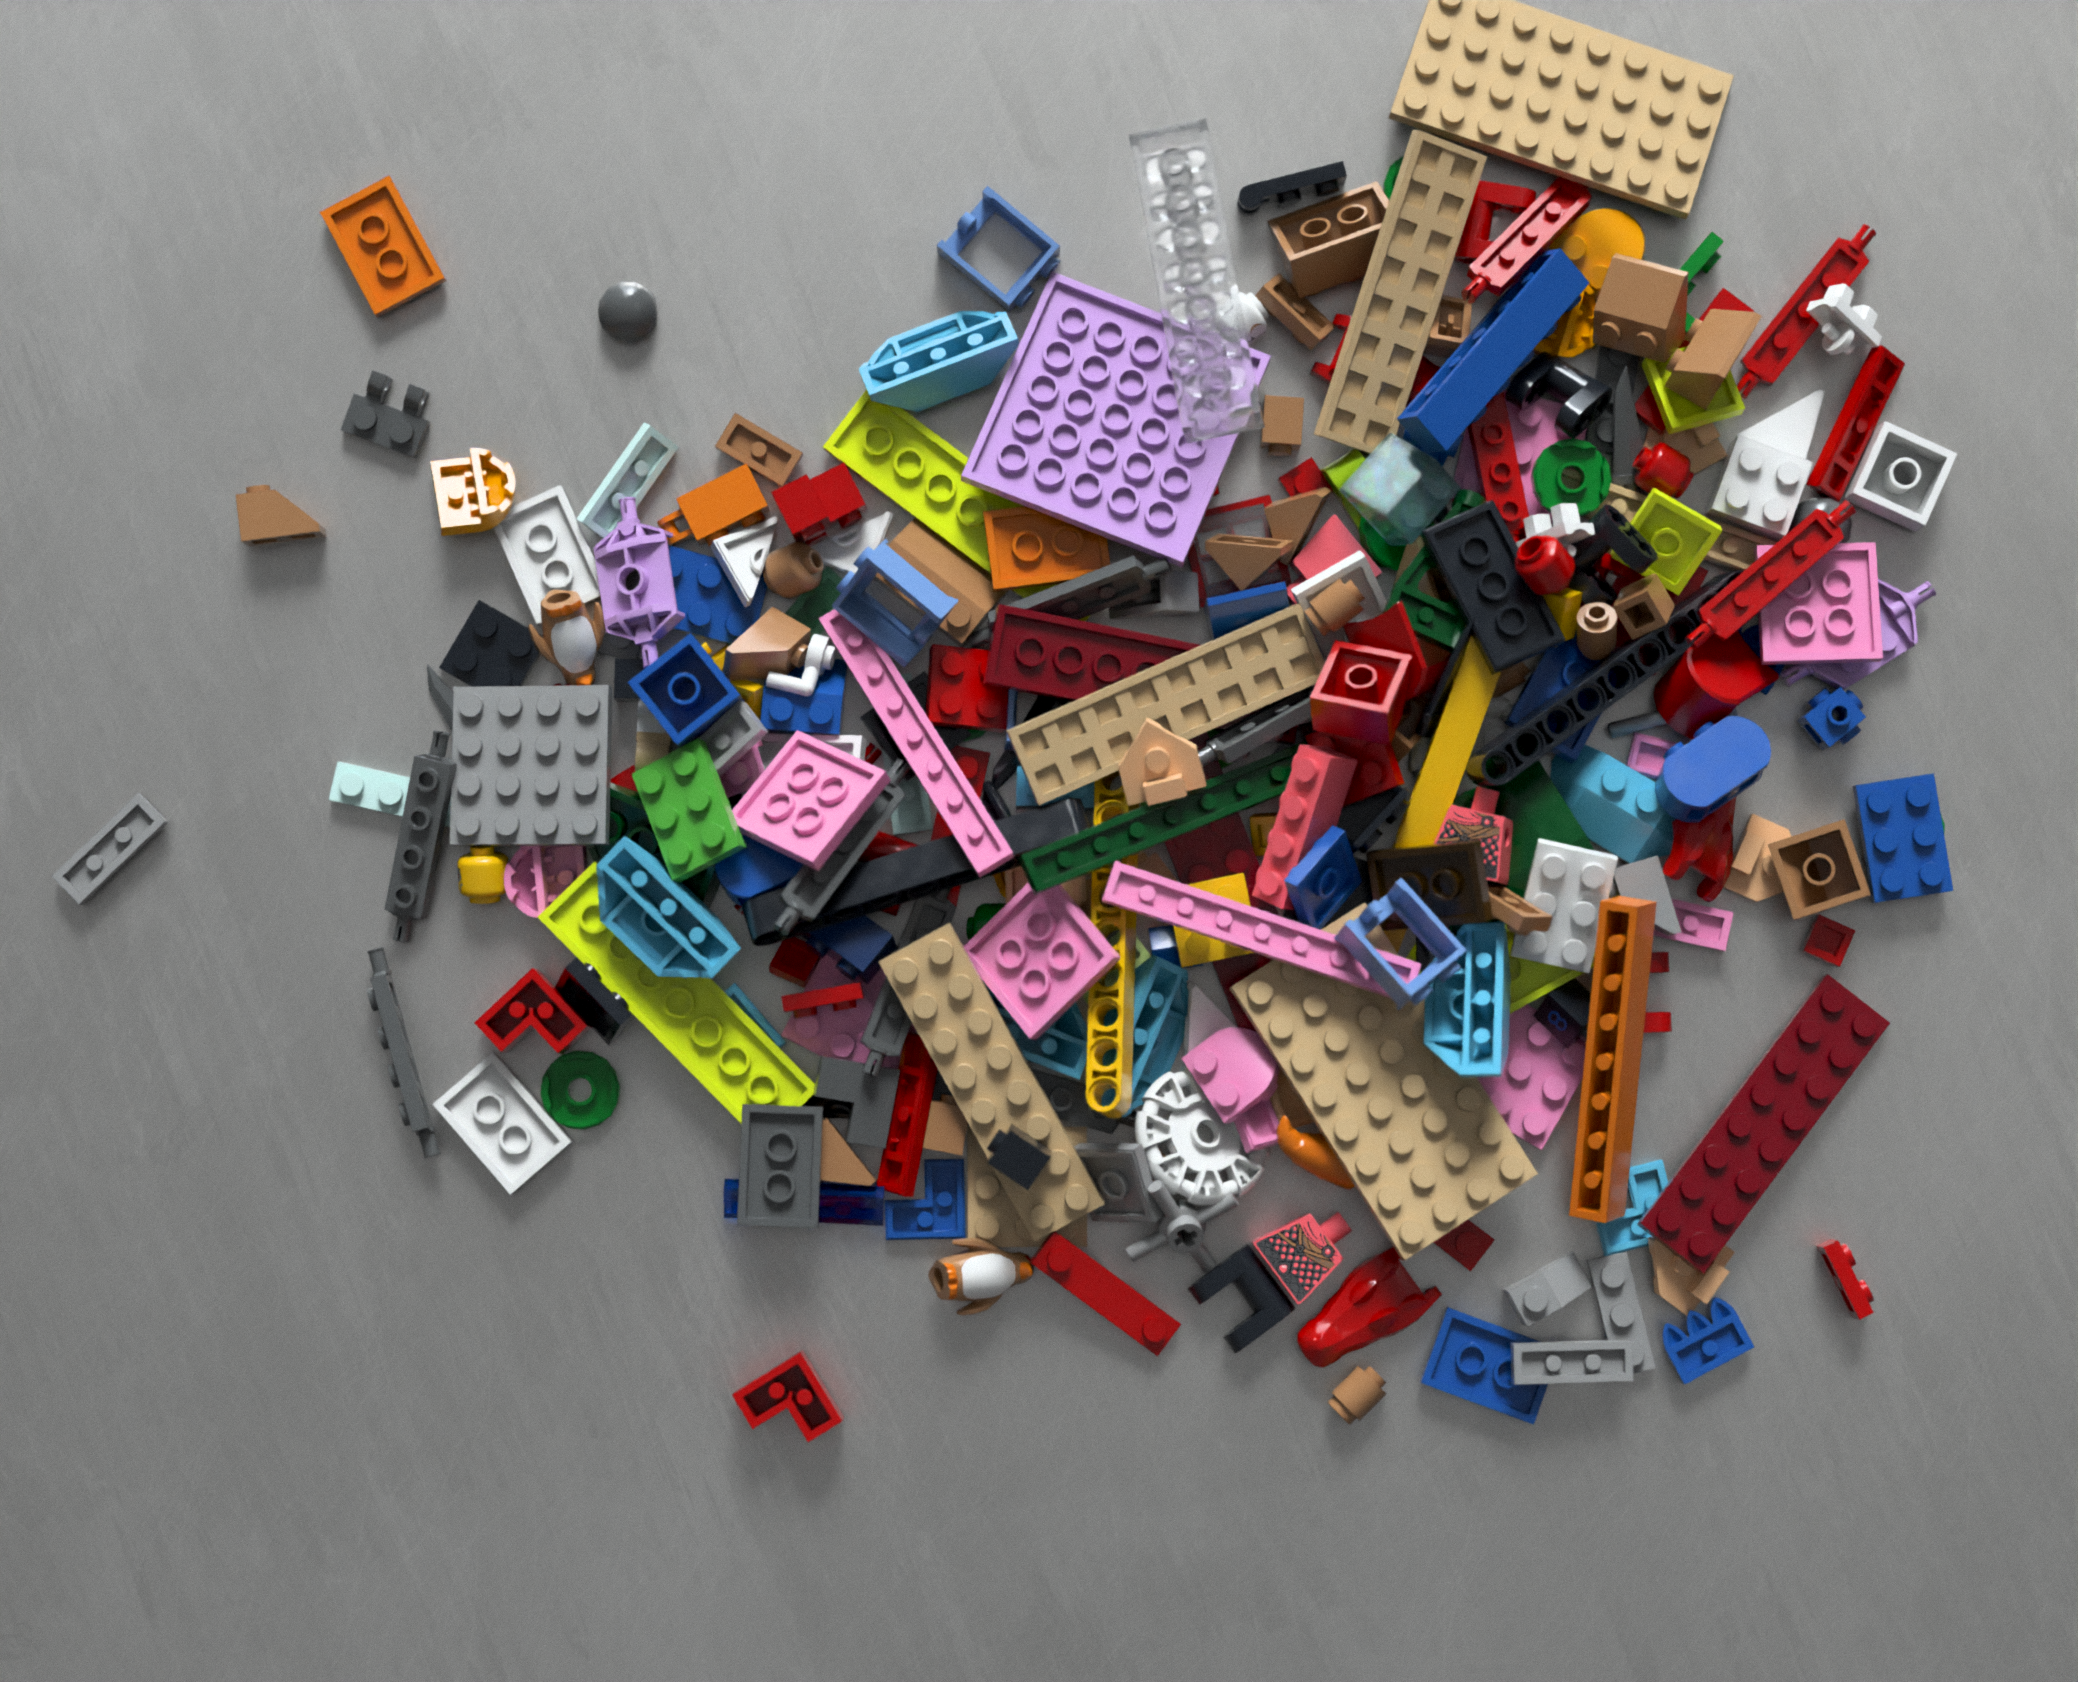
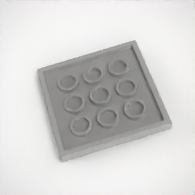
[450,685,612,846]

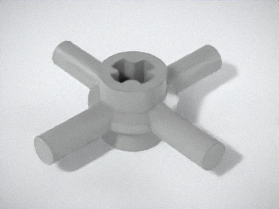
[1126,1180,1239,1272]

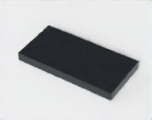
[1420,500,1566,675]

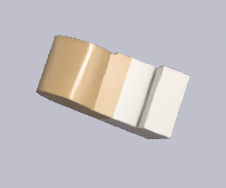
[635,699,674,772]

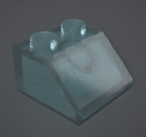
[1339,433,1461,546]

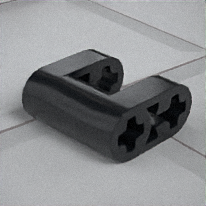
[1505,351,1613,438]
[1568,504,1658,605]
[1187,1244,1295,1353]

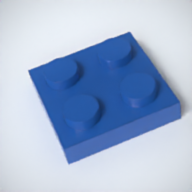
[1284,825,1362,930]

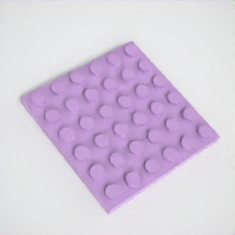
[961,272,1271,567]

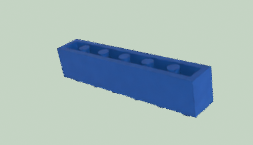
[1397,248,1590,453]

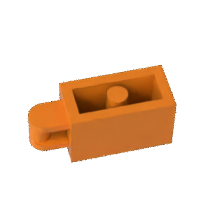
[657,463,770,547]

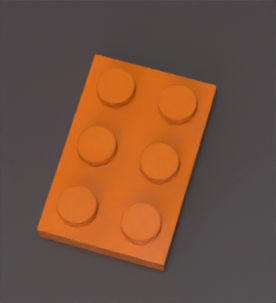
[320,175,447,318]
[983,506,1110,592]

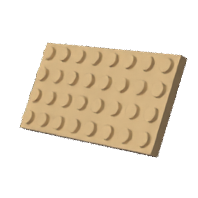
[1388,0,1734,220]
[1229,902,1538,1261]

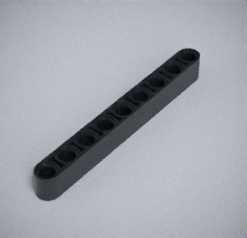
[1467,571,1743,787]
[742,798,1091,946]

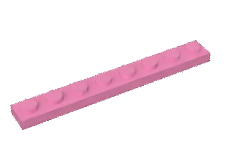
[818,609,1014,878]
[1101,861,1421,998]

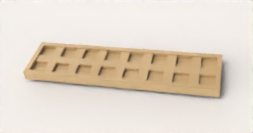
[1314,130,1487,460]
[1006,603,1325,805]
[879,922,1105,1242]

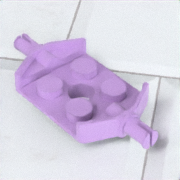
[594,497,685,669]
[1780,579,1936,690]

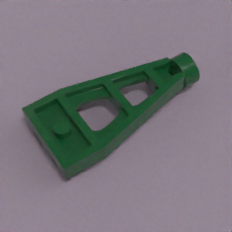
[1382,489,1487,653]

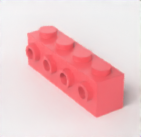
[1252,744,1358,910]

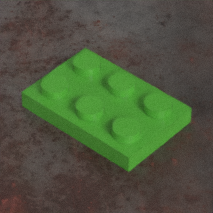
[632,738,746,883]

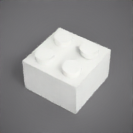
[1844,421,1957,532]
[1704,435,1813,542]

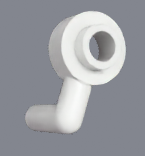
[766,634,837,696]

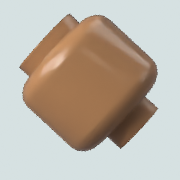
[763,541,824,599]

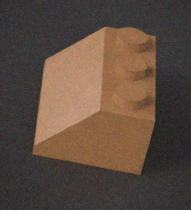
[1267,181,1389,299]
[874,518,1009,647]

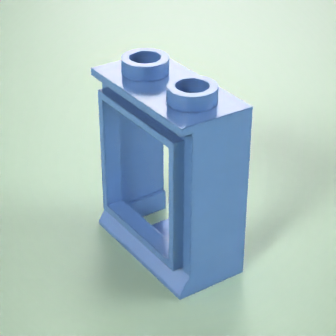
[937,186,1061,313]
[832,539,959,668]
[1334,878,1466,1010]

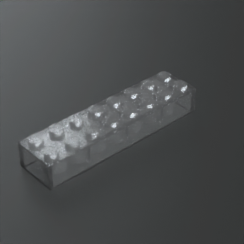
[1128,118,1265,443]

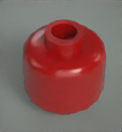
[1632,442,1694,499]
[1515,535,1575,595]

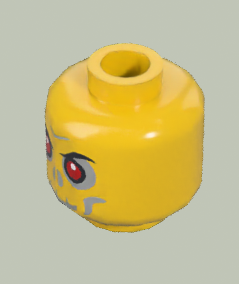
[457,846,509,904]

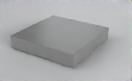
[1075,1143,1163,1223]

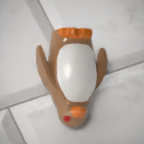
[528,590,605,686]
[928,1238,1034,1315]

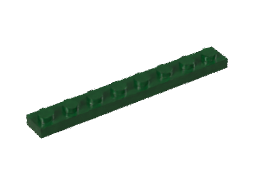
[1018,741,1307,895]

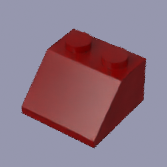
[1310,640,1412,746]

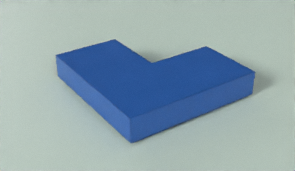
[885,1159,966,1240]

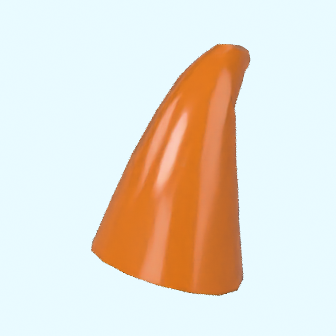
[1276,1115,1355,1190]

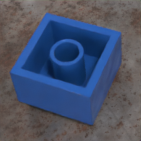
[628,633,745,748]

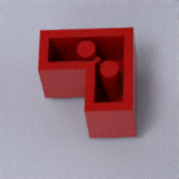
[771,462,867,546]
[474,968,592,1054]
[732,1350,845,1442]

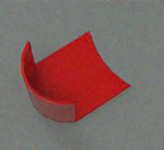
[1343,601,1449,702]
[1653,631,1779,739]

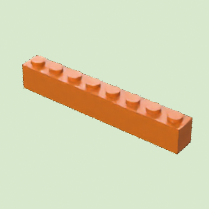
[1569,896,1657,1223]

